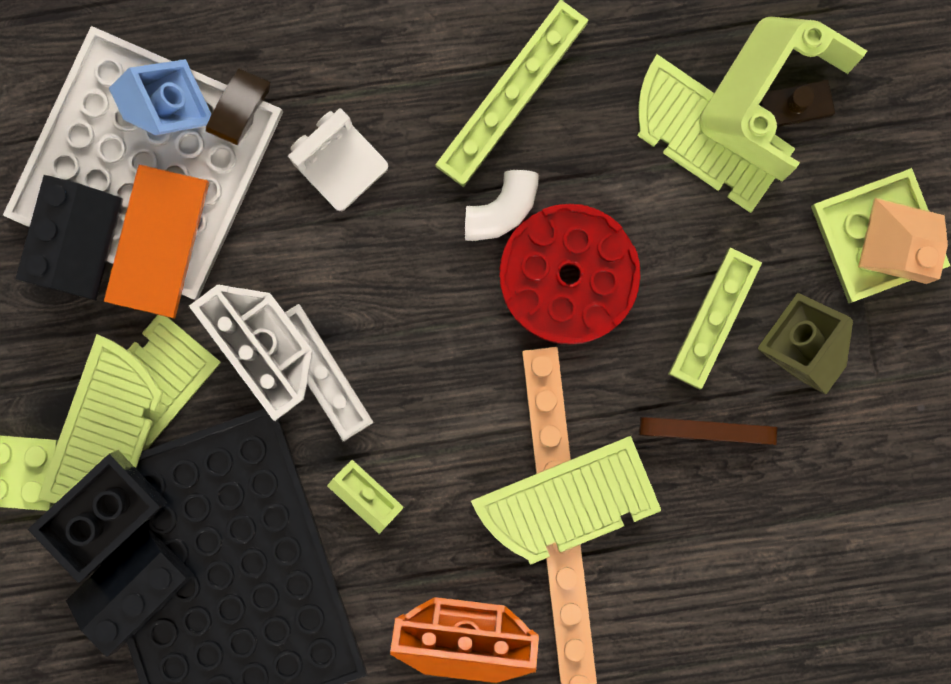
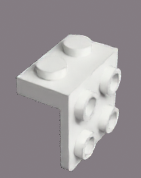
[288,108,388,211]

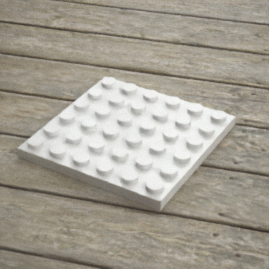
[3,26,283,301]

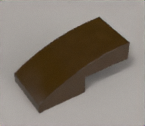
[205,69,271,145]

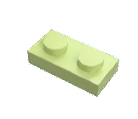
[327,460,404,534]

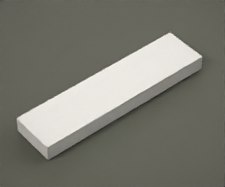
[285,304,374,441]

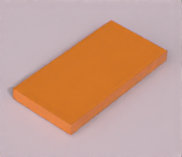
[104,164,209,319]

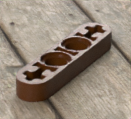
[639,417,778,445]

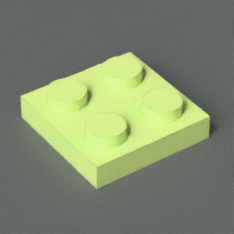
[0,435,58,511]

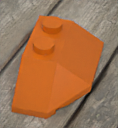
[390,597,539,683]

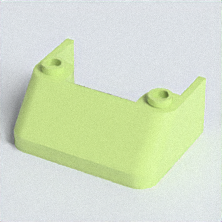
[700,17,867,182]

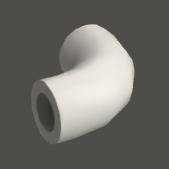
[465,170,539,241]

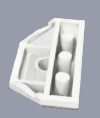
[189,285,313,421]

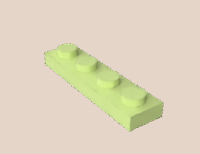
[668,247,762,390]

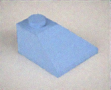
[109,59,212,135]

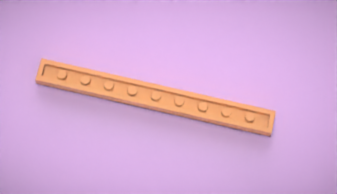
[522,347,597,684]

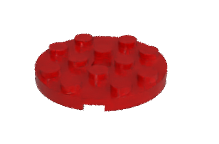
[499,204,640,345]

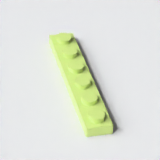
[435,0,588,187]

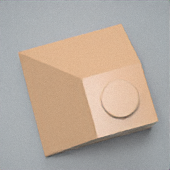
[858,198,948,284]

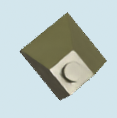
[757,293,853,394]

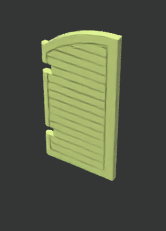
[637,54,795,213]
[127,315,221,451]
[38,334,164,504]
[471,436,661,565]

